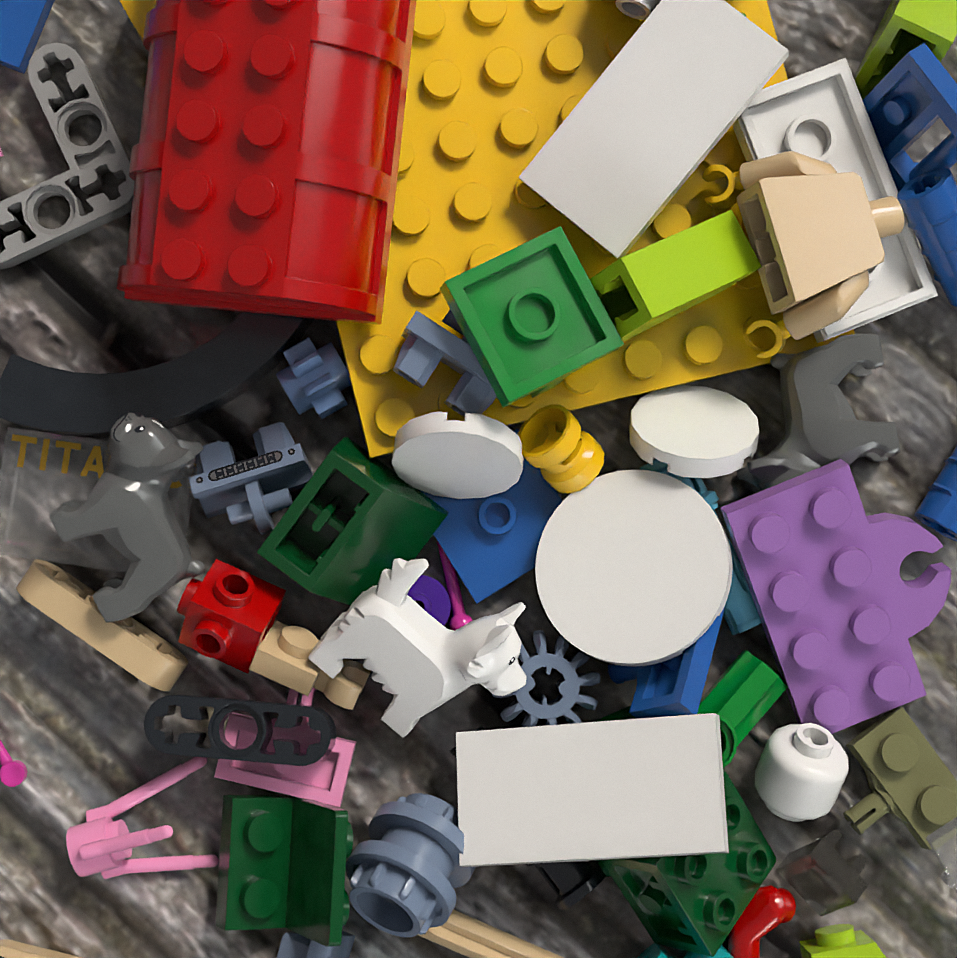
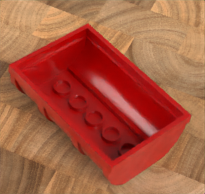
[117,0,417,325]

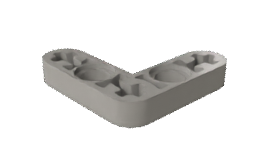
[0,43,135,270]

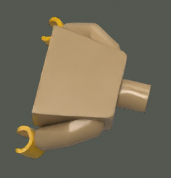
[702,151,904,358]

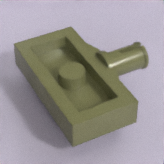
[843,707,957,850]

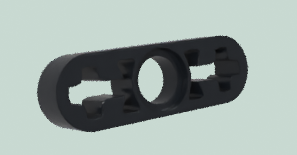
[144,694,336,766]

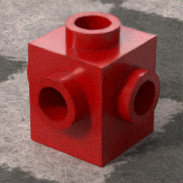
[177,559,286,674]

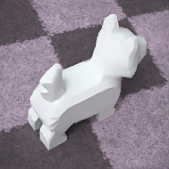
[308,558,526,738]

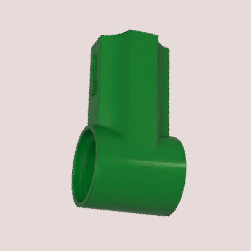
[697,650,788,768]

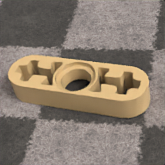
[16,559,188,691]

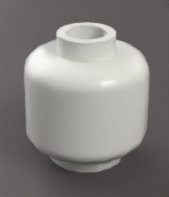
[755,723,849,822]

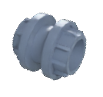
[346,793,476,937]

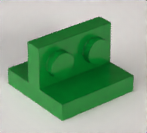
[440,226,624,408]

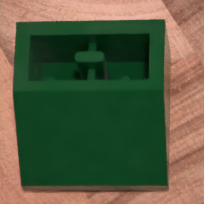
[257,436,449,606]

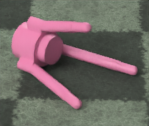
[66,757,219,879]

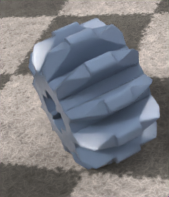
[492,630,600,727]

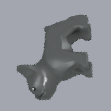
[737,333,900,491]
[49,412,205,622]

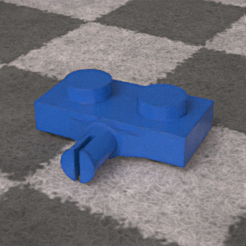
[608,607,725,719]

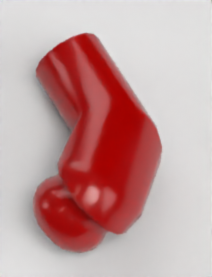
[727,885,796,958]

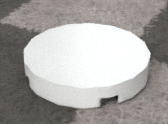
[629,385,759,478]
[392,411,524,499]

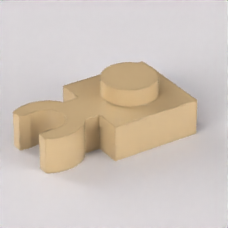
[249,621,371,710]

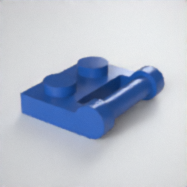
[862,43,957,192]

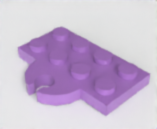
[720,459,951,740]

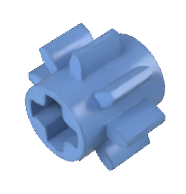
[276,337,351,419]

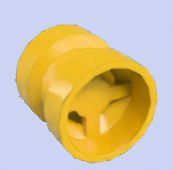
[517,404,604,494]

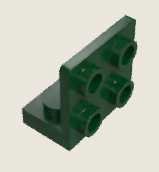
[601,771,776,957]
[216,794,353,947]

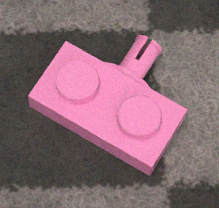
[214,688,356,807]

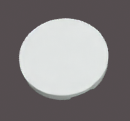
[535,469,733,666]

